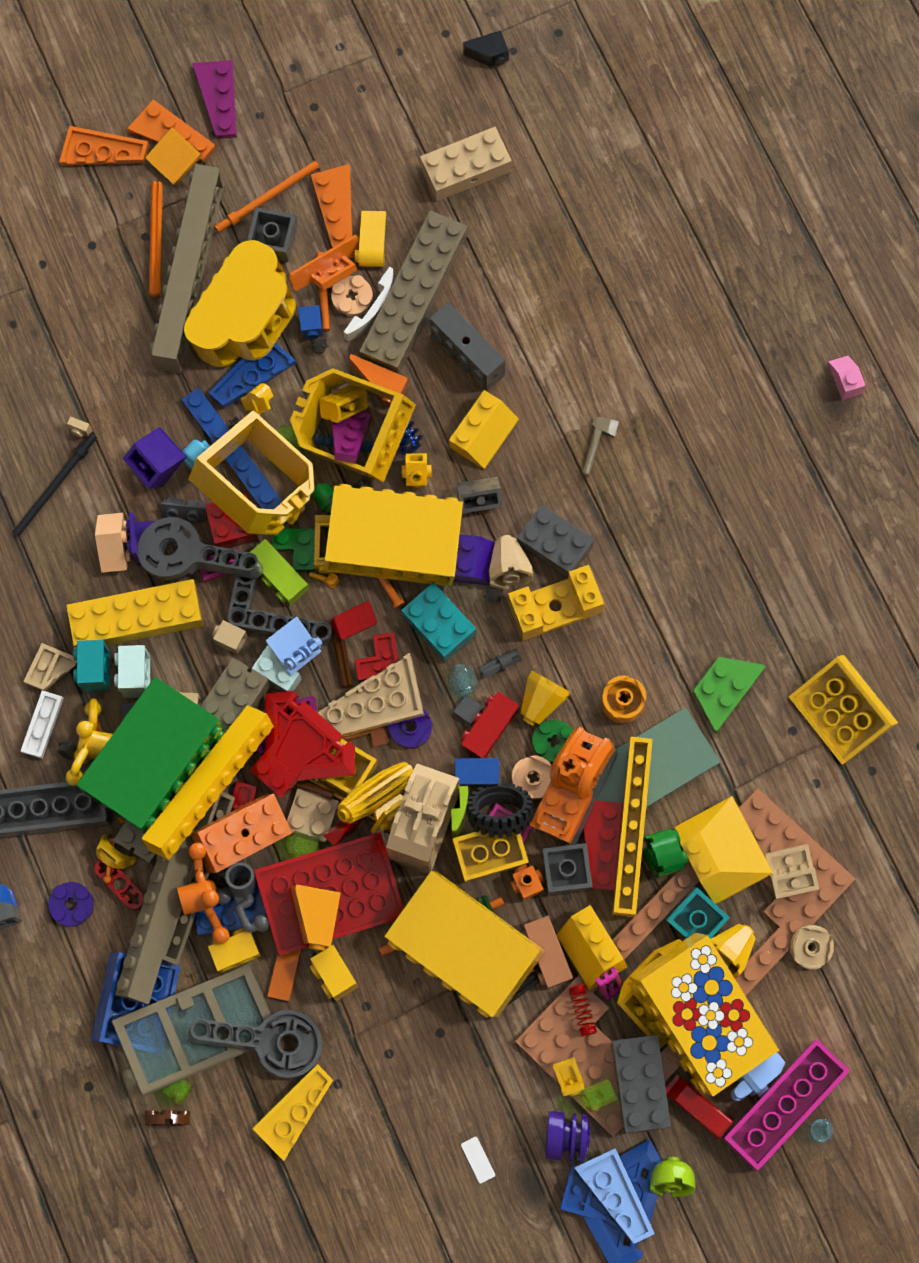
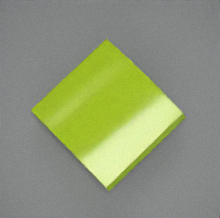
[451,786,469,838]

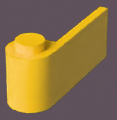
[355,211,386,267]

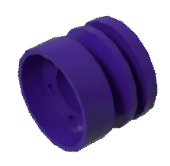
[545,1111,590,1163]

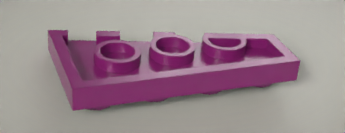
[192,60,237,139]
[331,411,372,463]

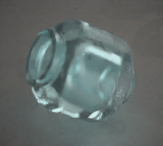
[447,663,478,697]

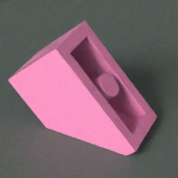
[828,356,866,400]

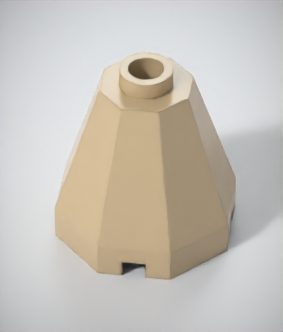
[489,535,533,590]

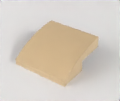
[764,844,819,899]

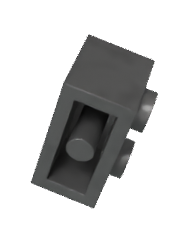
[456,477,503,514]

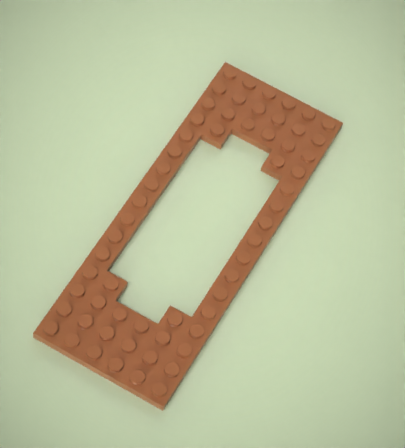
[515,788,855,1138]

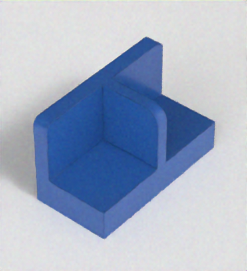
[455,758,499,788]

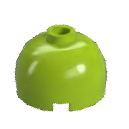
[650,1157,695,1197]

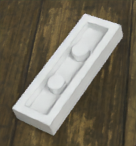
[21,691,64,759]

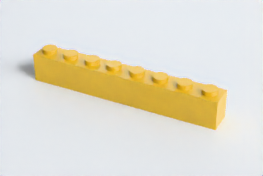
[141,705,274,860]
[612,737,653,917]

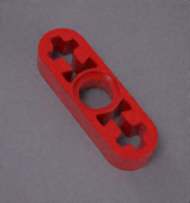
[94,859,144,910]

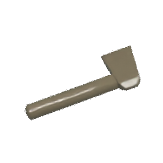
[582,417,619,477]

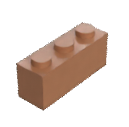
[521,915,573,990]

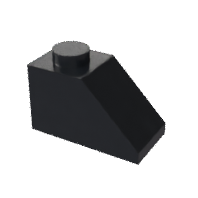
[463,30,509,67]

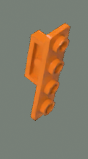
[289,235,359,291]

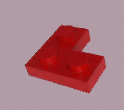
[355,632,399,682]

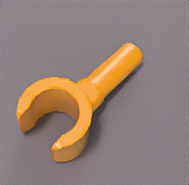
[309,572,340,588]

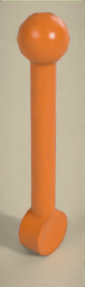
[103,838,116,884]

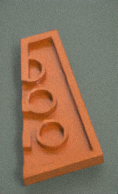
[127,100,216,163]

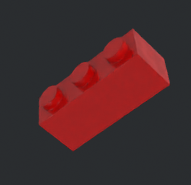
[460,691,519,758]

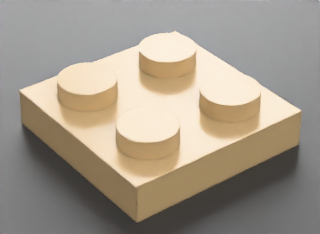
[287,788,340,843]

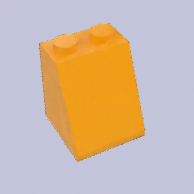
[291,885,340,951]

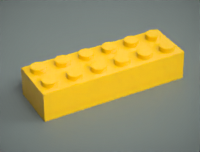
[67,579,204,648]

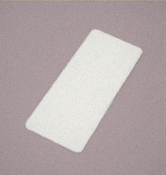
[461,1137,495,1184]

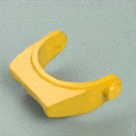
[96,834,137,869]

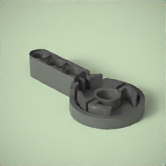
[138,517,263,580]
[188,1010,322,1079]

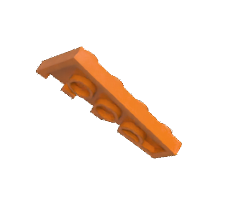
[59,126,149,166]
[311,164,352,248]

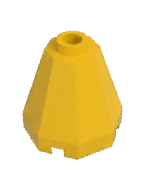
[520,671,571,726]
[710,924,756,980]

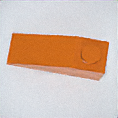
[349,354,409,406]

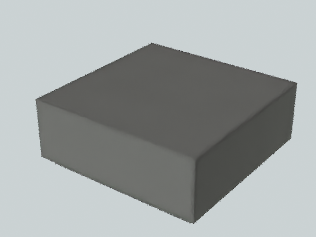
[453,695,484,725]

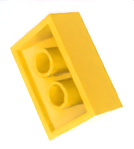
[449,390,519,470]
[556,905,628,990]

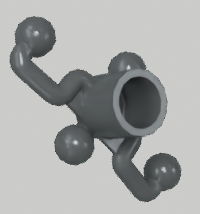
[215,862,270,933]

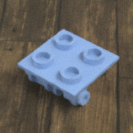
[266,616,322,676]

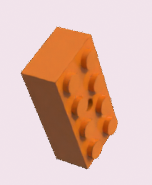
[190,793,292,873]

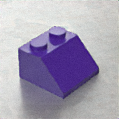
[454,534,495,585]

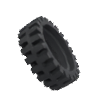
[467,782,533,838]

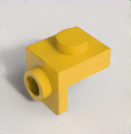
[553,1057,584,1096]

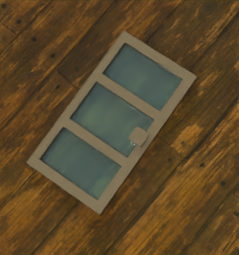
[111,964,276,1097]

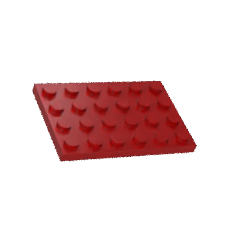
[253,832,404,956]

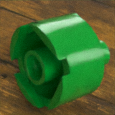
[643,828,688,879]

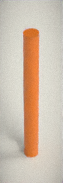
[316,252,330,332]

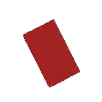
[330,601,377,641]
[323,818,363,846]

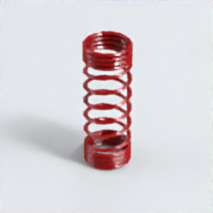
[568,984,597,1037]

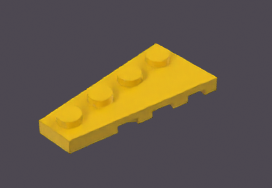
[252,1064,333,1161]

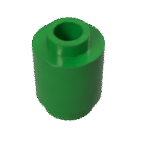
[311,483,334,515]

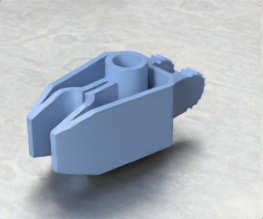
[730,1053,786,1102]

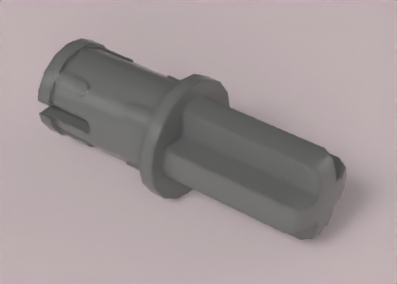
[479,648,522,678]

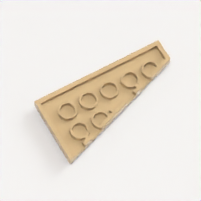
[318,653,425,737]

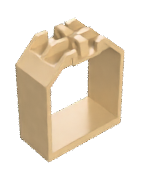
[386,764,460,875]

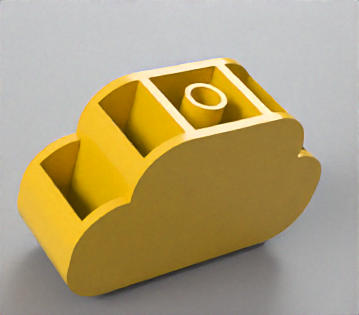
[184,240,296,367]

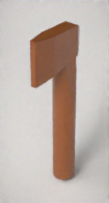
[342,726,390,748]

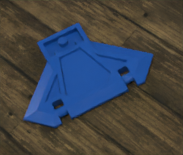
[559,1139,662,1263]

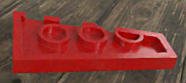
[584,800,623,891]

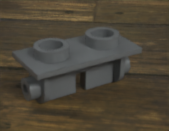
[161,497,206,522]

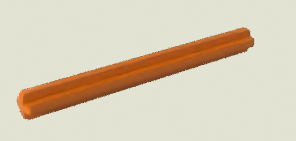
[149,181,163,297]

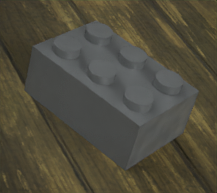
[517,504,594,579]

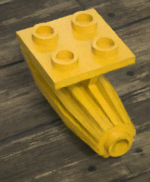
[337,762,413,834]

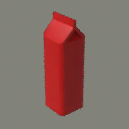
[666,1075,734,1140]

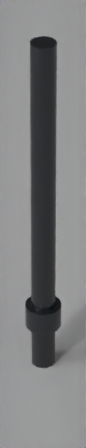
[13,433,97,536]

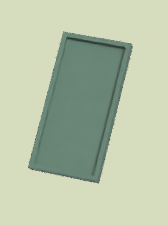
[597,707,721,808]

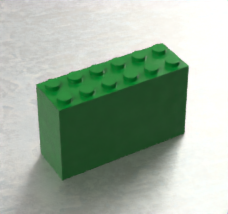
[76,677,225,834]

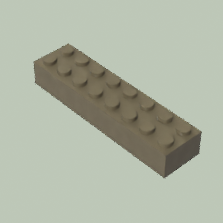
[360,210,468,374]

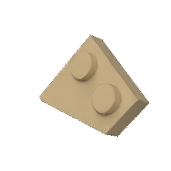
[23,643,77,691]

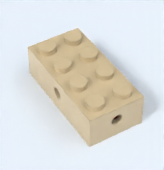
[420,126,512,201]

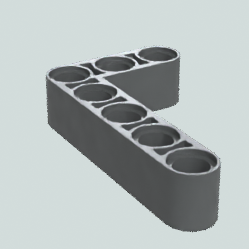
[228,567,332,646]

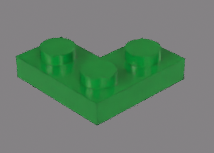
[272,529,315,572]

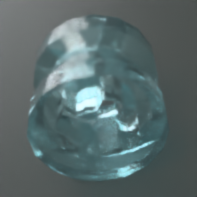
[808,1119,833,1143]

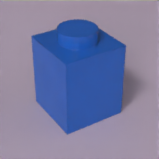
[298,305,323,340]

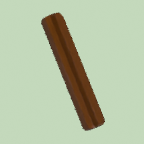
[331,627,353,688]

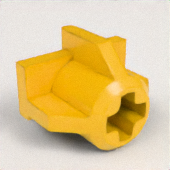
[241,383,273,415]

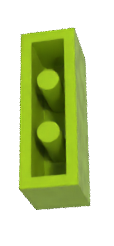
[248,539,309,606]

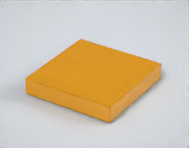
[145,127,203,186]

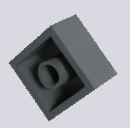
[247,207,298,262]
[542,843,593,896]

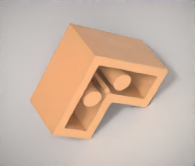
[95,513,131,573]

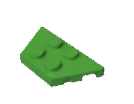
[693,657,766,733]

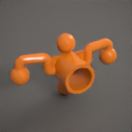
[177,843,230,944]

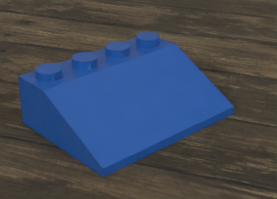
[91,952,181,1055]

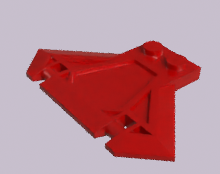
[250,691,355,799]

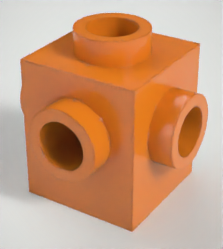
[510,865,544,901]

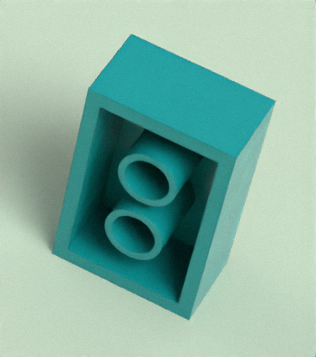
[401,582,477,663]

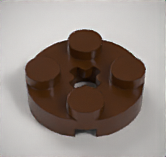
[145,1110,190,1126]

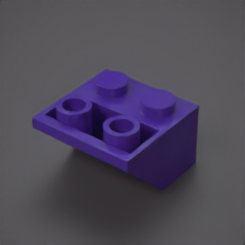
[122,427,186,488]

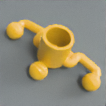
[66,698,113,786]

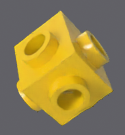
[402,453,432,488]

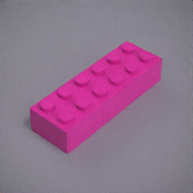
[722,1039,850,1172]

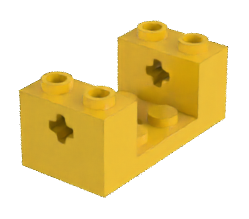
[508,565,604,641]

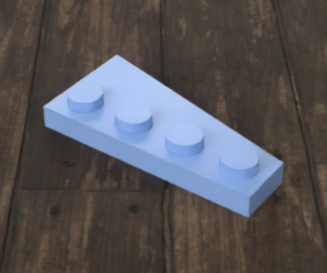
[574,1148,655,1244]

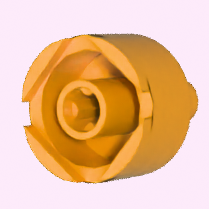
[601,675,646,724]

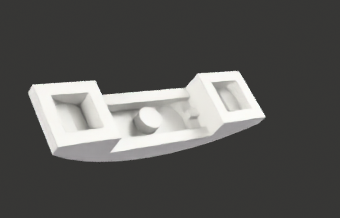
[344,267,394,342]

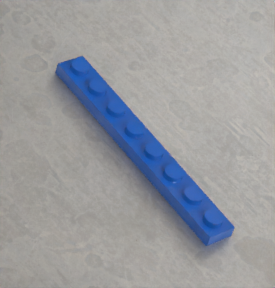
[181,387,288,526]

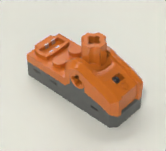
[530,727,618,845]

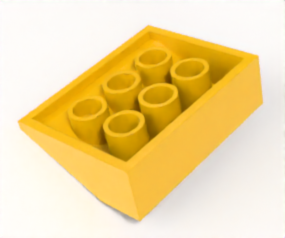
[789,655,898,765]

